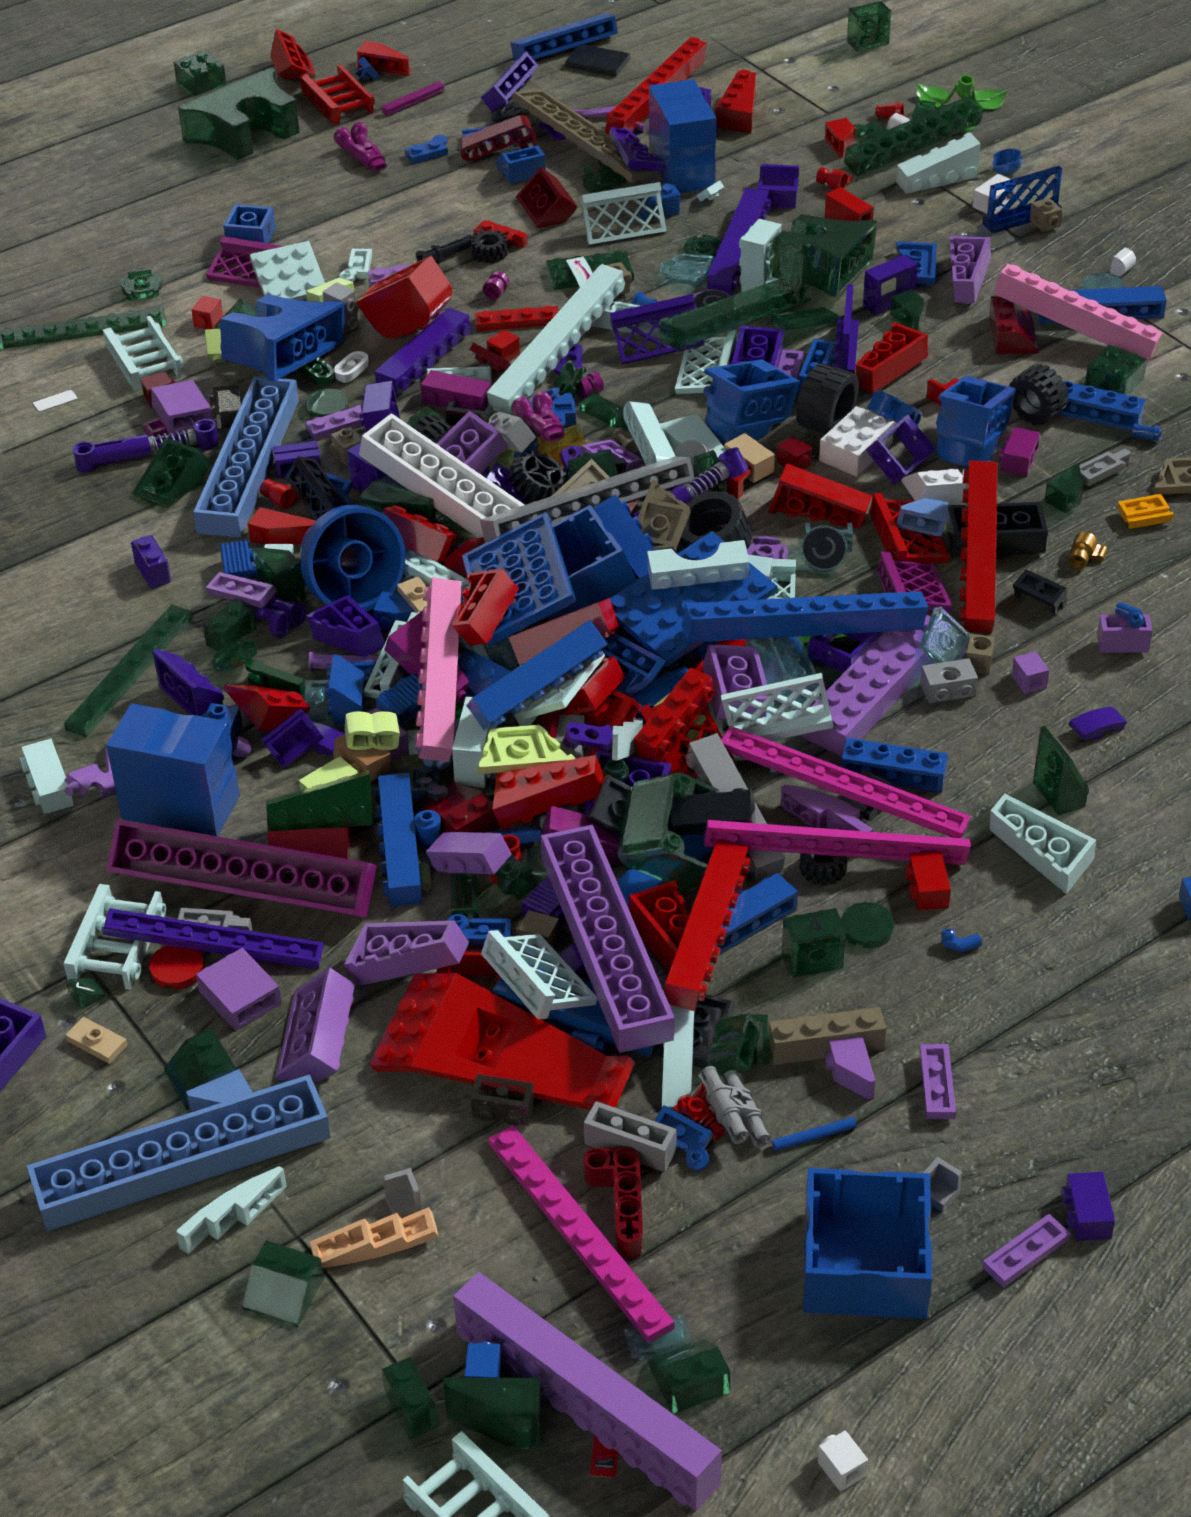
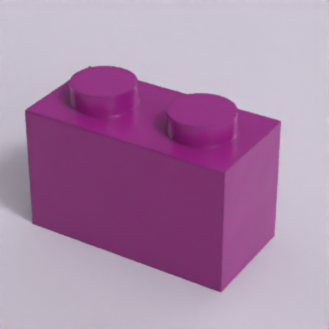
[999,427,1040,476]

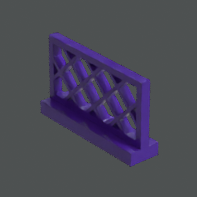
[834,284,859,374]
[610,294,705,365]

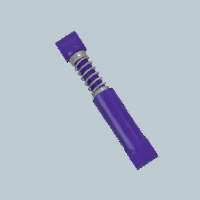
[73,419,218,472]
[630,447,748,518]

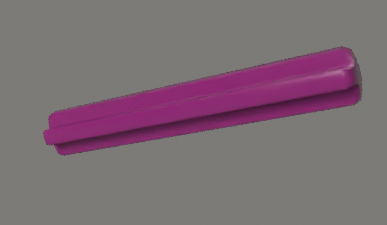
[382,81,445,116]

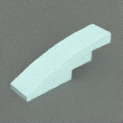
[612,718,644,760]
[662,1005,694,1110]
[176,1166,287,1255]

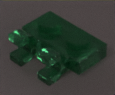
[581,160,627,193]

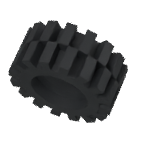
[471,230,508,264]
[799,853,848,885]

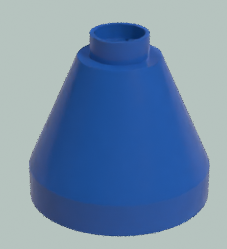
[300,505,405,611]

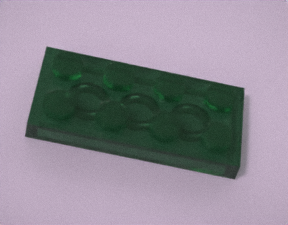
[546,251,634,290]

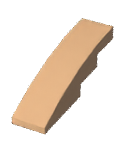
[310,1207,439,1269]

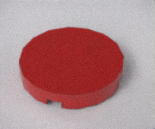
[149,945,205,989]

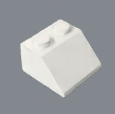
[902,469,966,505]

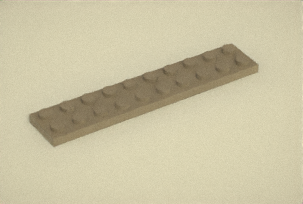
[512,89,662,183]

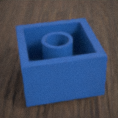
[223,204,276,244]

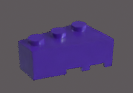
[306,595,385,657]

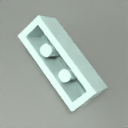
[19,739,74,814]

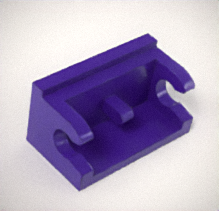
[262,709,324,769]

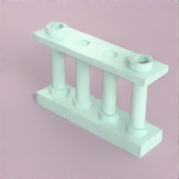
[103,316,184,391]
[64,884,166,990]
[403,1431,549,1517]

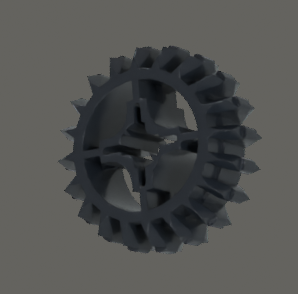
[509,450,569,503]

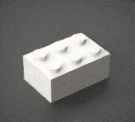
[819,406,894,477]

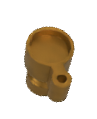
[1068,532,1108,569]

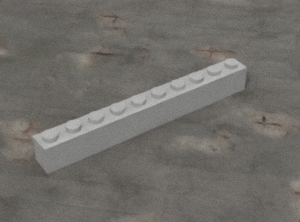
[480,456,694,543]

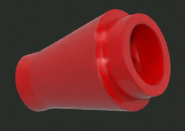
[875,102,905,119]

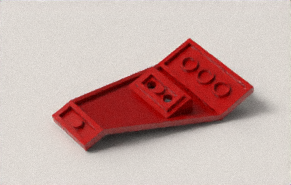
[370,973,635,1110]

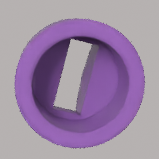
[231,736,251,758]

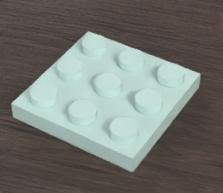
[250,241,325,301]

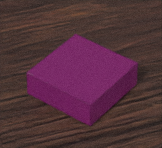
[143,418,169,437]

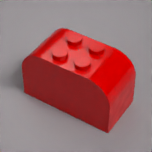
[356,256,452,339]

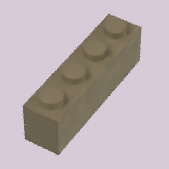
[768,1007,887,1065]

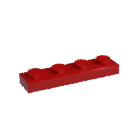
[475,306,559,331]

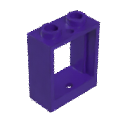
[863,254,918,316]
[865,415,936,485]
[808,632,882,673]

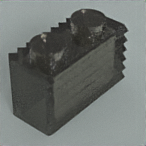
[209,385,241,429]

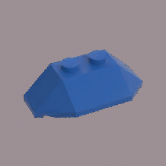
[602,633,666,697]

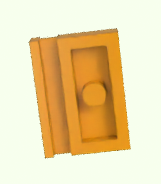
[1117,494,1174,529]

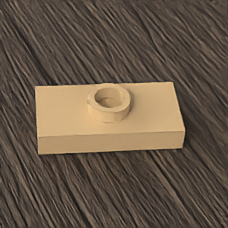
[397,577,427,613]
[65,1017,128,1064]

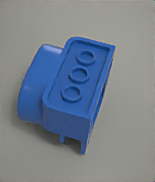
[703,359,800,445]
[935,375,1016,467]

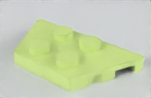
[477,725,575,774]

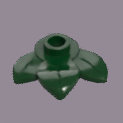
[553,360,584,399]

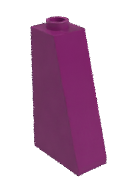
[384,611,469,704]

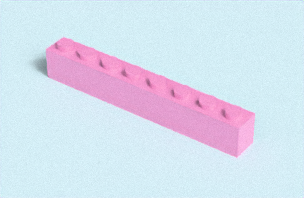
[993,264,1163,363]
[415,577,462,762]

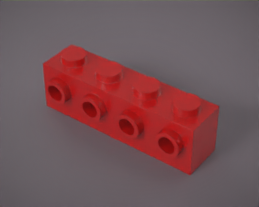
[634,667,715,762]

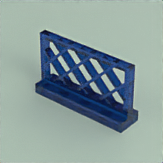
[982,166,1062,233]

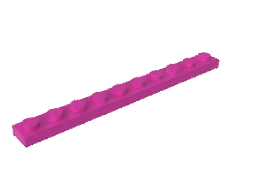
[721,726,971,838]
[704,820,971,865]
[488,1125,675,1344]

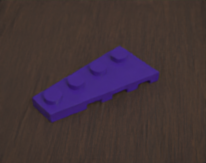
[609,127,666,171]

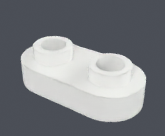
[334,351,369,383]

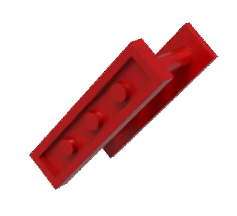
[300,64,375,125]

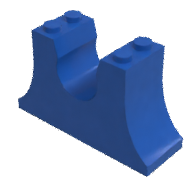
[219,294,345,381]

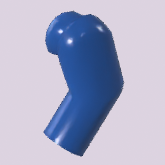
[1115,602,1145,628]
[941,929,982,952]

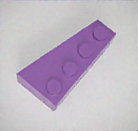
[950,236,991,304]
[344,921,469,986]

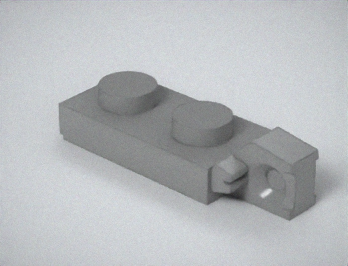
[1073,448,1131,487]
[177,908,252,931]

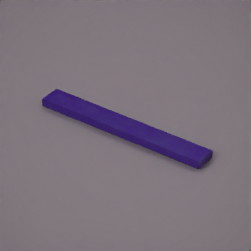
[103,908,324,969]

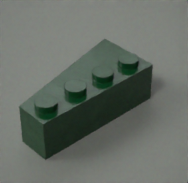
[266,769,372,831]

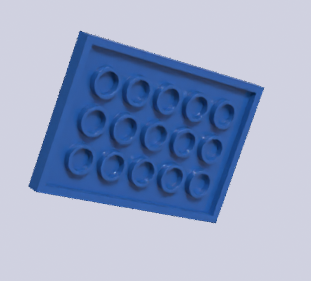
[462,512,576,646]
[610,531,777,667]

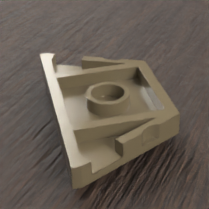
[1154,457,1191,495]
[637,480,691,552]

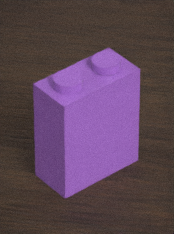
[151,380,211,434]
[196,948,282,1031]

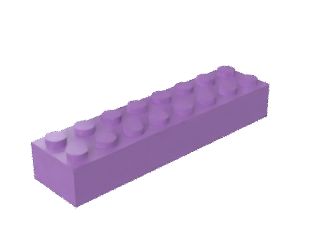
[801,615,950,757]

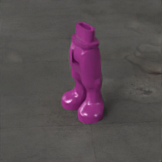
[334,122,387,172]
[512,391,565,442]

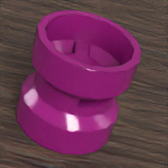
[482,271,509,300]
[577,371,604,399]

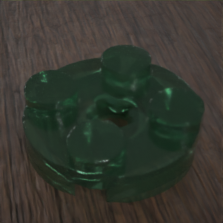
[120,269,162,301]

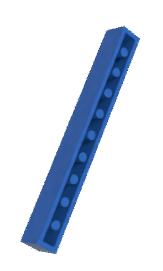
[681,591,929,642]

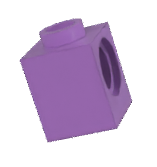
[1012,652,1049,694]

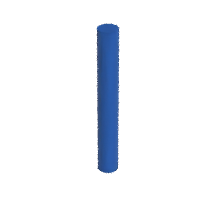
[771,1117,857,1151]

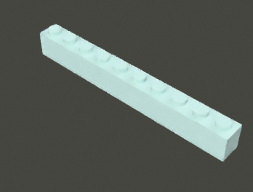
[487,264,625,415]

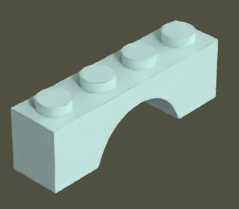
[647,540,749,589]

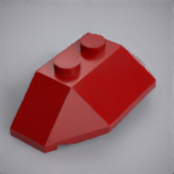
[270,29,316,80]

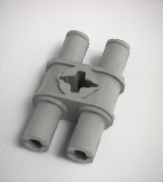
[699,1066,771,1147]

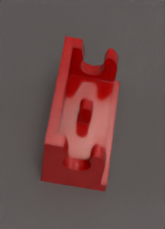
[590,690,641,739]

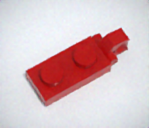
[474,220,528,248]

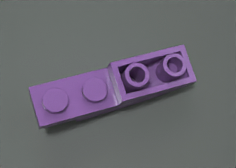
[781,785,873,832]

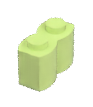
[344,711,400,750]

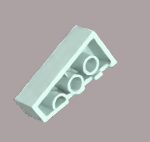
[896,132,980,194]
[990,794,1096,894]

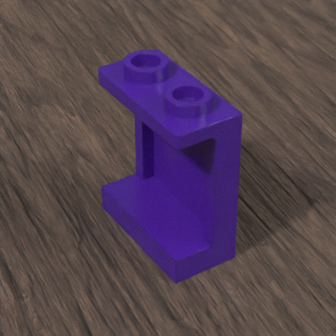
[757,164,799,208]

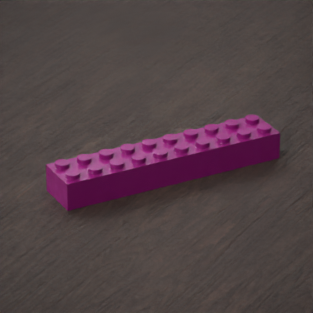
[106,819,377,918]

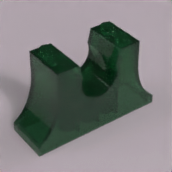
[178,67,300,160]
[770,214,878,297]

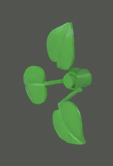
[917,75,1007,133]

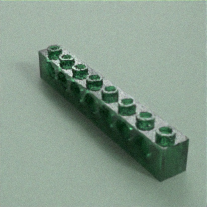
[844,95,984,176]

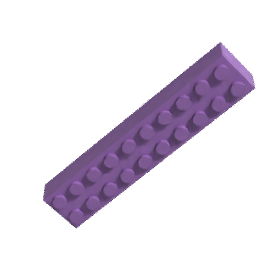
[541,825,675,1053]
[453,1272,722,1511]

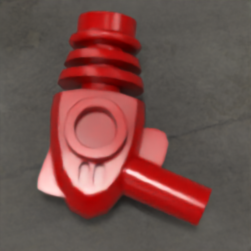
[673,1082,726,1141]

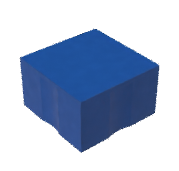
[649,79,716,193]
[545,505,637,622]
[106,703,240,837]
[803,1168,932,1319]

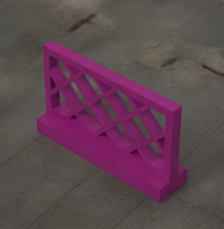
[206,236,284,288]
[877,552,952,612]

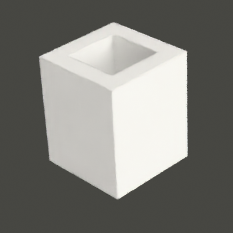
[818,1430,868,1492]

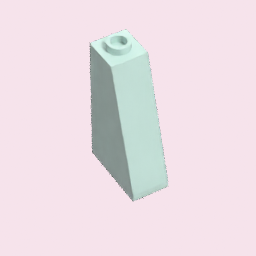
[660,413,726,467]

